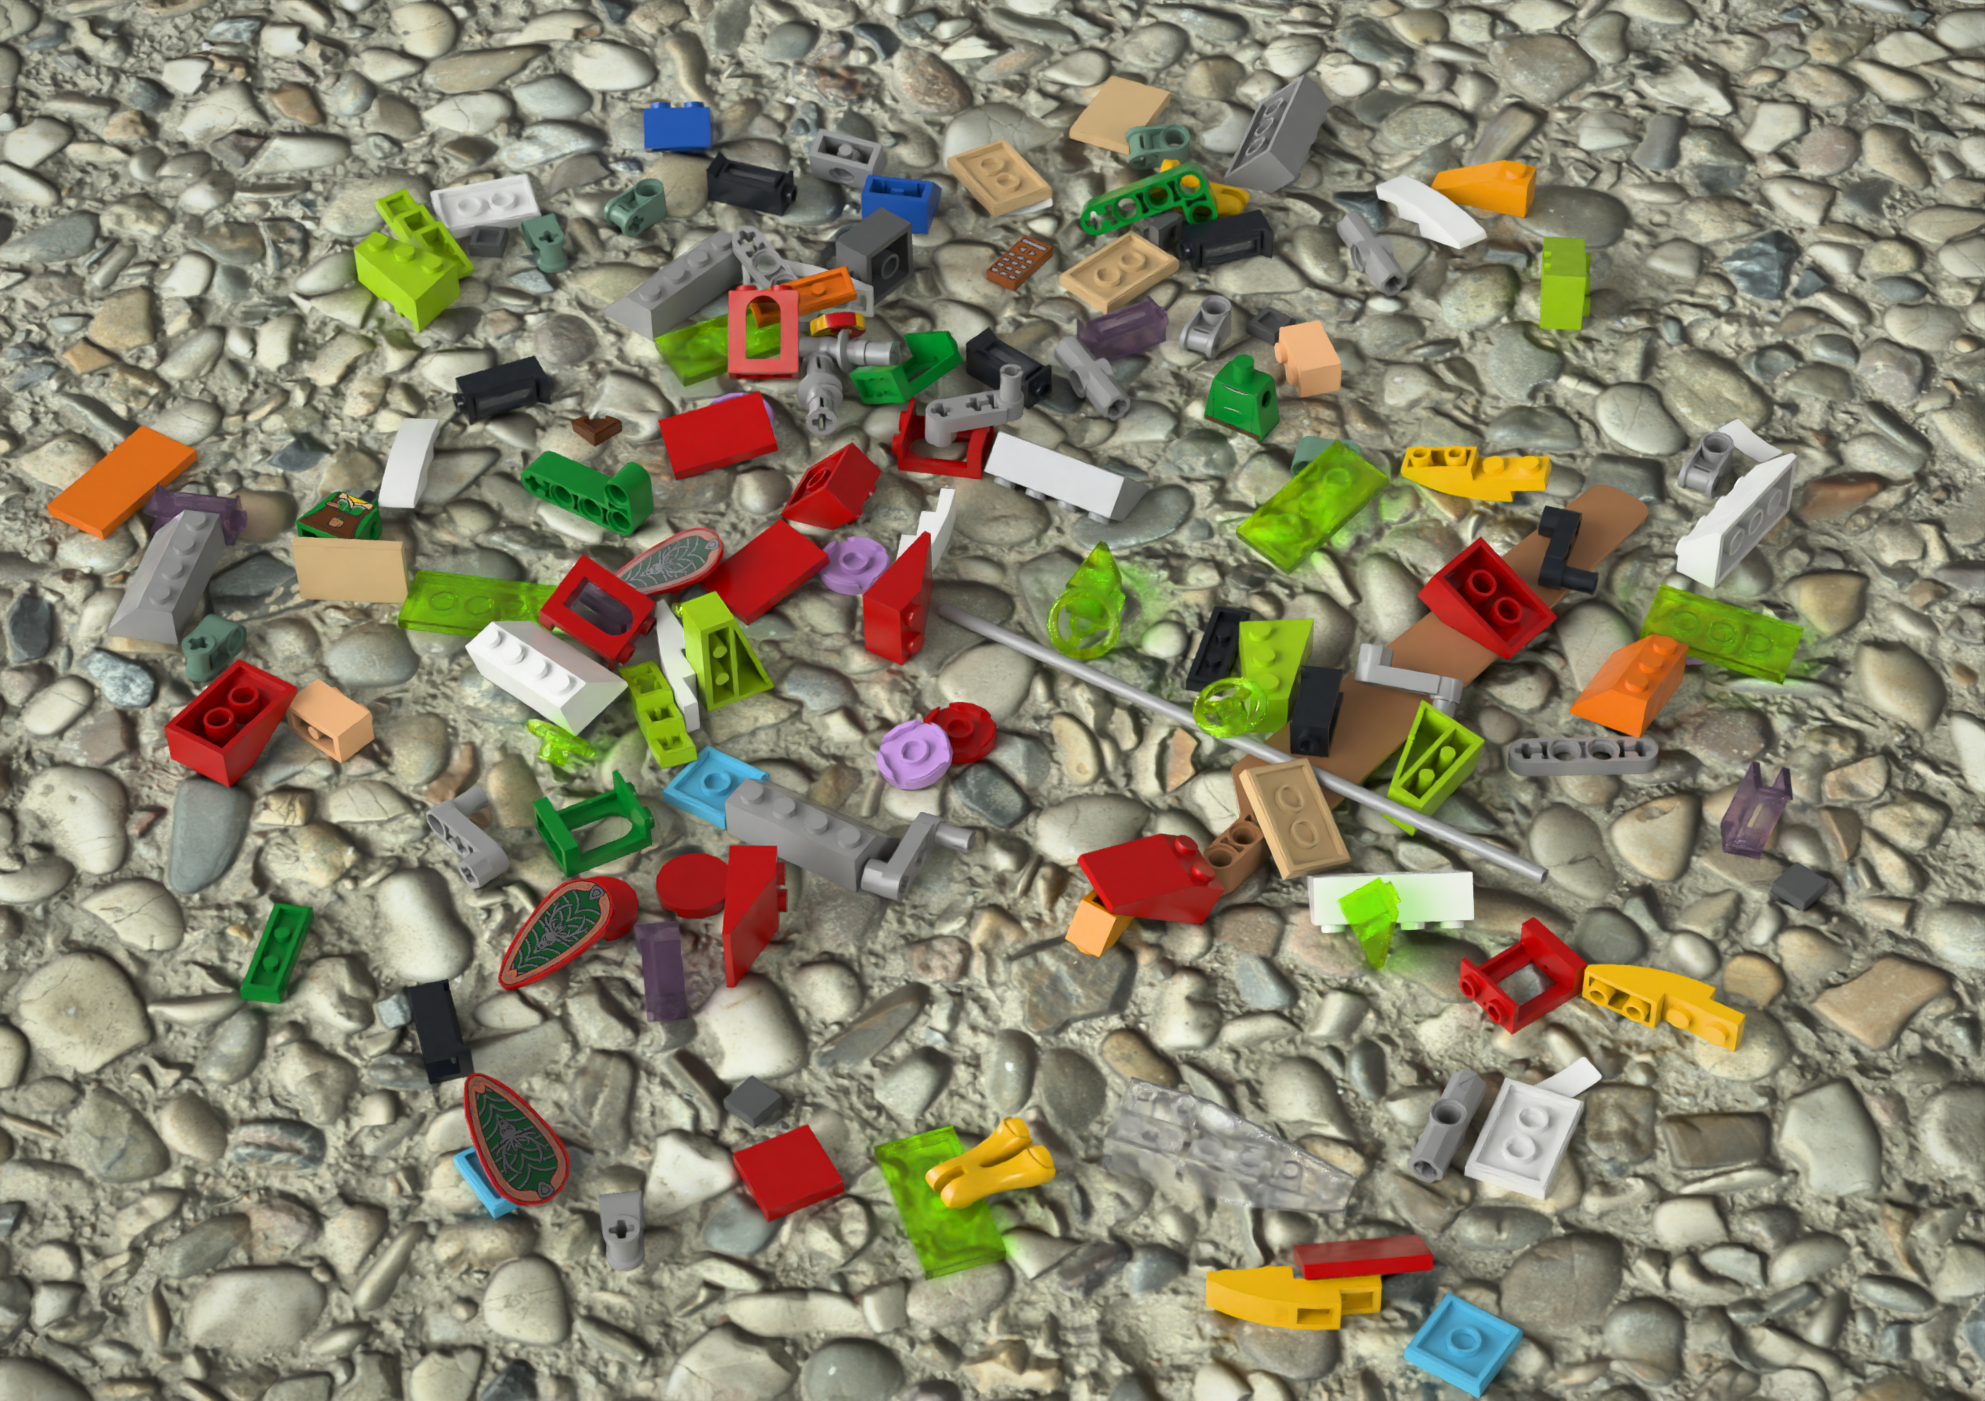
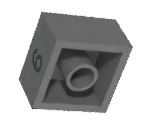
[835,207,914,306]

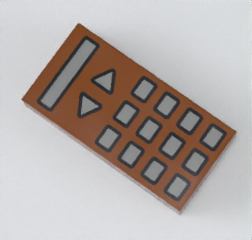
[986,235,1053,292]

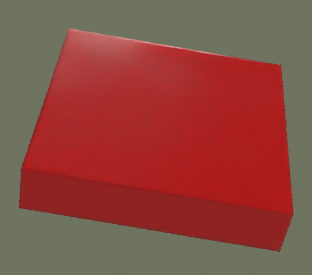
[733,1124,844,1222]

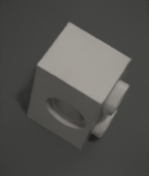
[809,128,885,189]

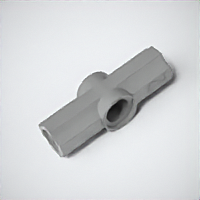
[1337,211,1407,297]
[1054,335,1130,421]
[1408,1068,1487,1183]

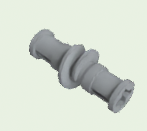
[799,329,900,374]
[797,352,843,436]

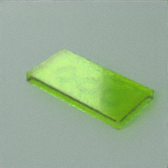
[654,306,809,387]
[1236,440,1390,576]
[397,569,558,637]
[1638,584,1804,685]
[874,1125,1006,1280]

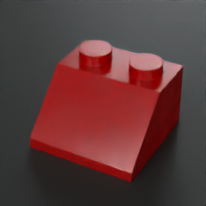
[781,442,882,530]

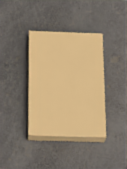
[1070,75,1171,155]
[947,139,1053,218]
[1059,230,1179,315]
[292,537,411,604]
[1239,757,1352,880]

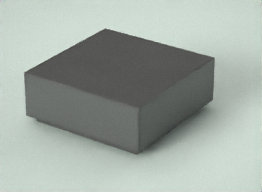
[468,226,509,258]
[1247,306,1296,346]
[1772,862,1829,912]
[724,1075,782,1129]

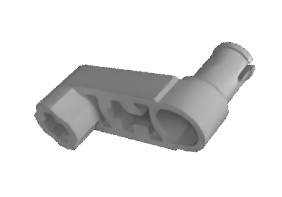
[925,364,1024,447]
[1354,644,1464,719]
[426,785,510,889]
[861,812,976,902]

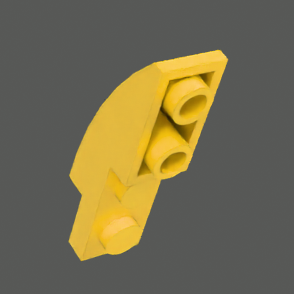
[1401,446,1552,502]
[1582,964,1746,1052]
[1206,1265,1382,1330]

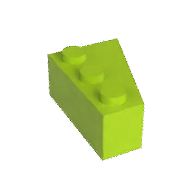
[354,231,460,333]
[1540,236,1591,330]
[681,591,775,712]
[1238,618,1314,733]
[1381,699,1485,836]

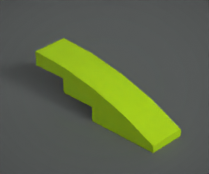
[376,188,475,280]
[618,660,698,769]

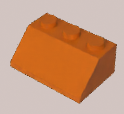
[1570,634,1689,738]

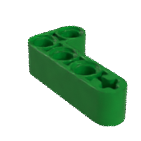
[1080,162,1218,236]
[520,450,654,536]

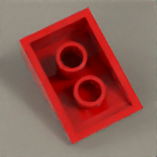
[862,531,933,665]
[1417,537,1557,660]
[164,659,298,788]
[1077,833,1224,925]
[722,845,788,987]

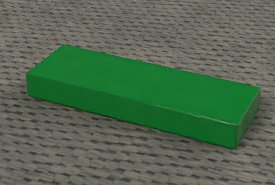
[240,903,314,1004]

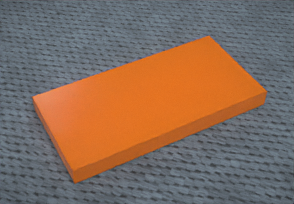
[47,425,198,540]

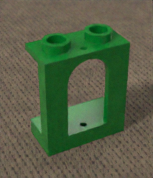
[849,331,963,404]
[533,770,655,878]

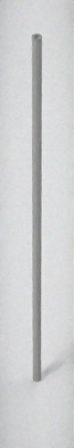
[939,603,1549,884]

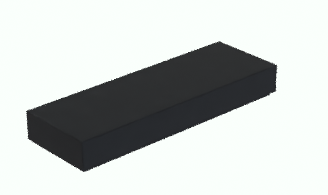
[1186,606,1250,697]

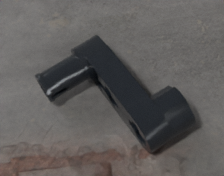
[1538,505,1599,596]

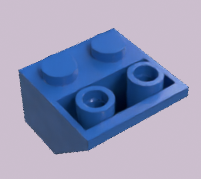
[643,101,714,152]
[861,175,942,234]

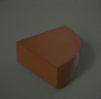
[572,415,622,447]

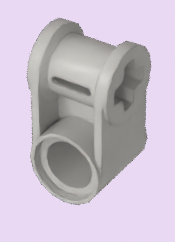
[1179,295,1231,359]
[1678,432,1734,499]
[599,1190,645,1271]

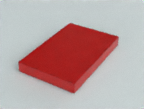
[658,391,779,481]
[699,519,830,626]
[1293,1235,1433,1281]

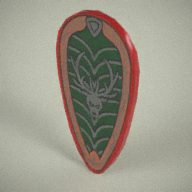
[601,528,724,601]
[498,878,615,990]
[463,1073,569,1206]

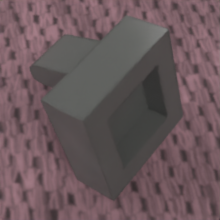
[1144,210,1183,252]

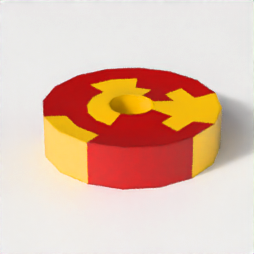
[809,312,866,340]

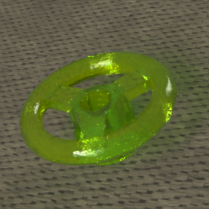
[1047,586,1121,659]
[1193,677,1268,738]
[525,719,596,767]

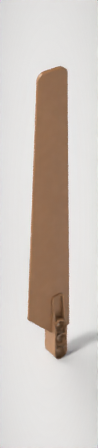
[1203,485,1649,896]

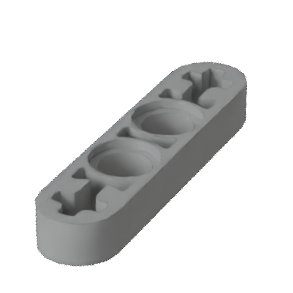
[732,225,820,331]
[1508,736,1658,776]

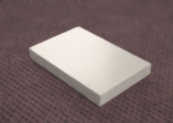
[430,174,541,239]
[1464,1078,1584,1200]

